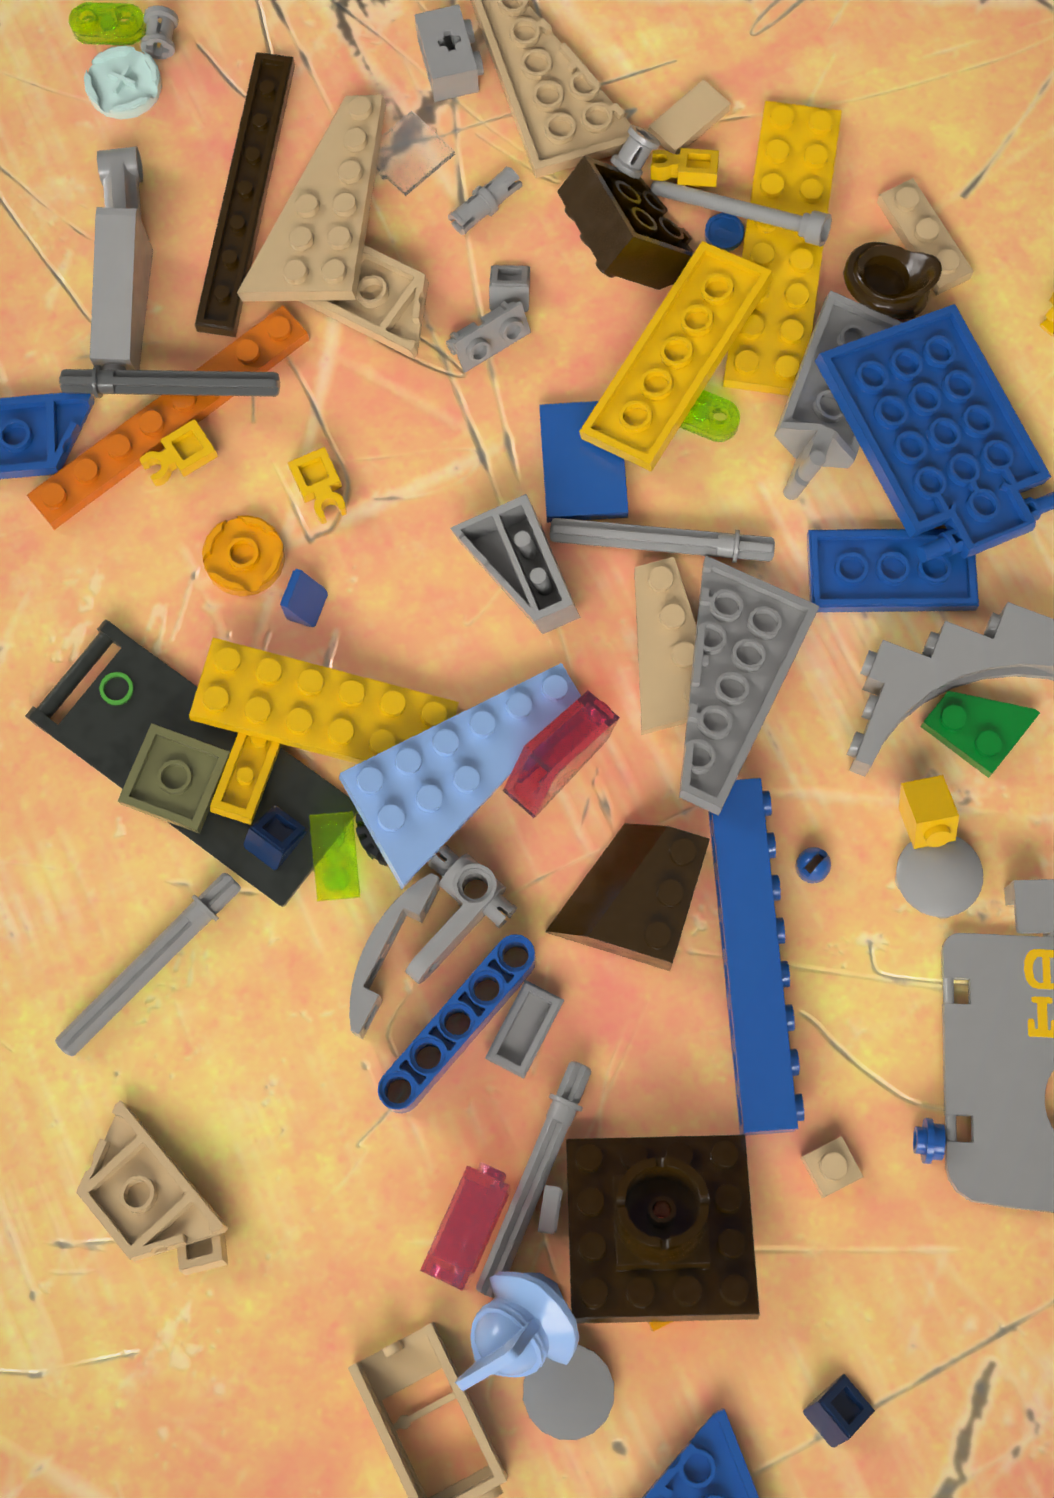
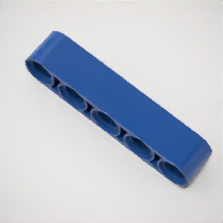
[377,934,536,1114]

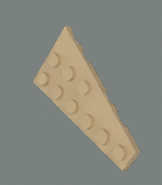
[471,0,631,178]
[237,94,386,302]

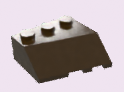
[557,156,694,290]
[546,823,710,971]

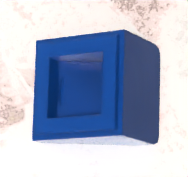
[280,569,328,627]

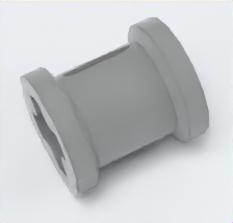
[140,6,178,59]
[610,125,661,179]

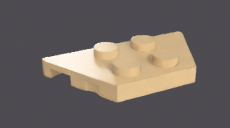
[299,245,429,359]
[76,1100,229,1262]

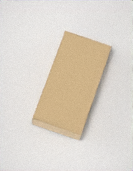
[648,79,731,155]

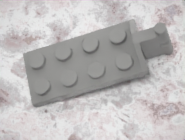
[774,290,903,500]

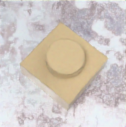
[800,1136,863,1198]
[177,1221,228,1276]

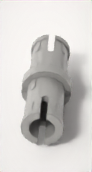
[448,166,522,235]

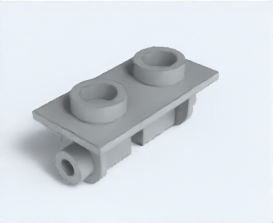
[446,301,531,373]

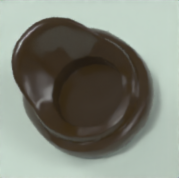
[843,242,942,320]

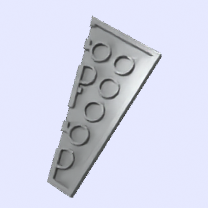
[679,555,819,816]

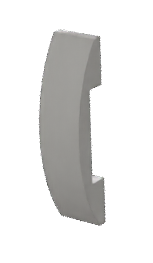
[349,873,440,1039]

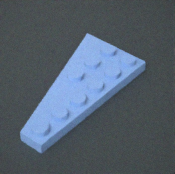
[339,663,582,889]

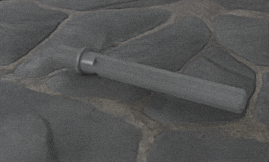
[59,365,280,398]

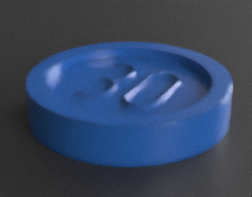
[705,213,744,252]

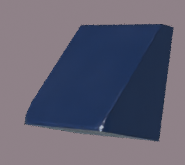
[244,805,308,870]
[803,1374,875,1448]

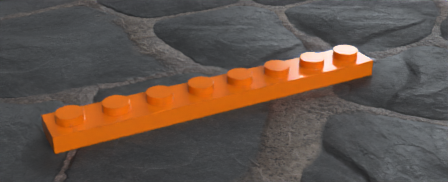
[27,305,309,530]

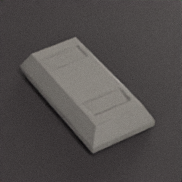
[485,980,564,1079]

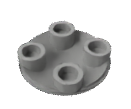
[895,836,983,919]

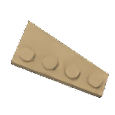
[634,557,696,736]

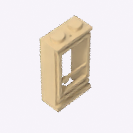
[348,1322,508,1498]

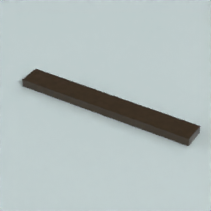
[195,52,295,337]

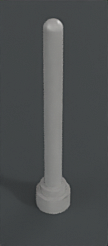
[651,180,832,246]

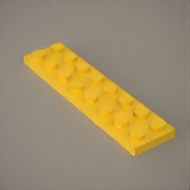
[722,100,842,396]

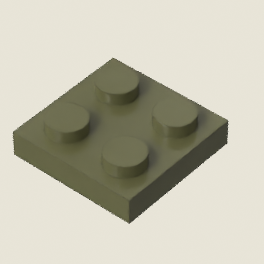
[118,723,231,834]

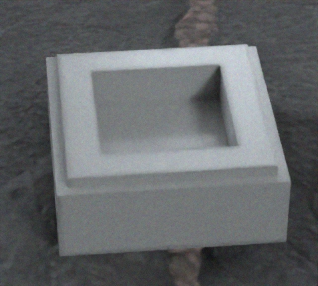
[538,1185,563,1235]

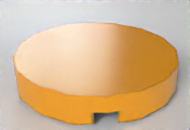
[202,515,285,597]

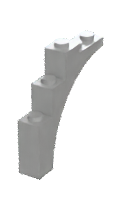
[847,602,1054,777]

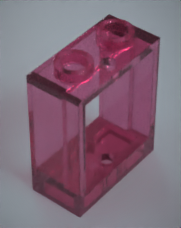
[420,1162,512,1291]

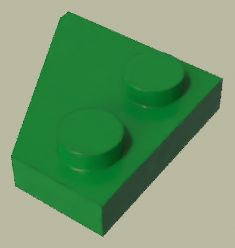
[920,691,1040,778]

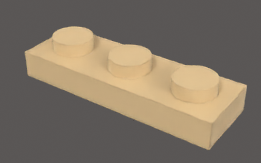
[877,178,974,296]

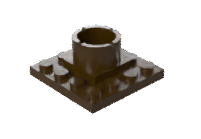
[566,1135,760,1324]

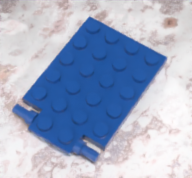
[815,304,1054,563]

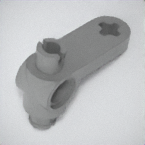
[405,845,517,984]

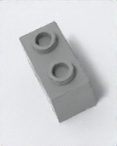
[414,4,484,102]

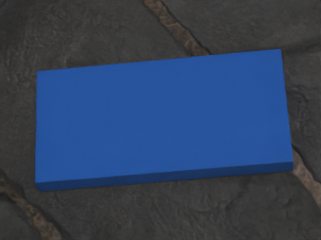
[807,528,979,612]

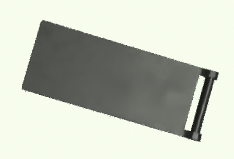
[25,619,358,907]

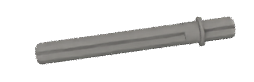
[550,518,775,563]
[55,873,241,1056]
[476,1061,591,1298]

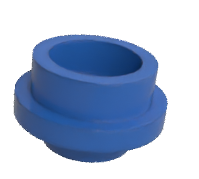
[913,1118,946,1164]

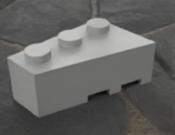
[450,494,581,634]

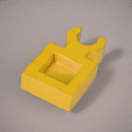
[650,148,720,188]
[139,419,218,486]
[287,447,347,524]

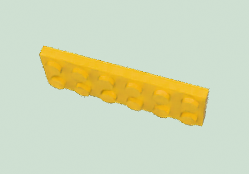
[579,241,773,472]
[189,637,459,764]

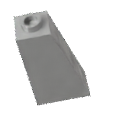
[90,207,153,370]

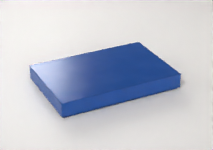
[539,401,629,523]

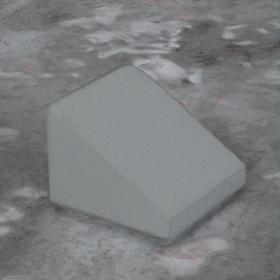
[489,265,530,312]

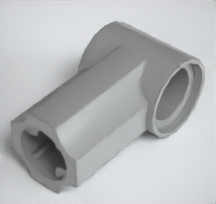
[97,147,143,218]

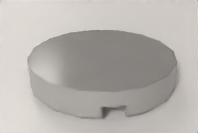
[523,1344,614,1440]

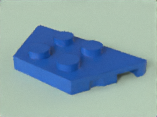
[0,393,95,479]

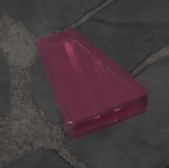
[503,690,620,818]

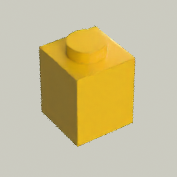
[899,775,959,849]

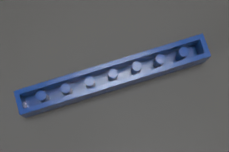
[708,778,805,1136]

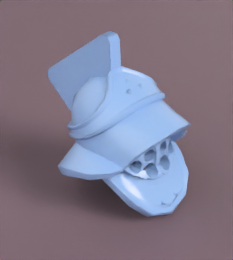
[455,1271,579,1391]

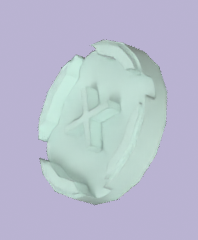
[84,45,162,120]

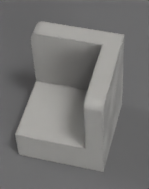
[1004,879,1054,937]

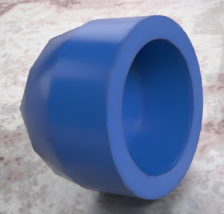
[795,847,831,883]

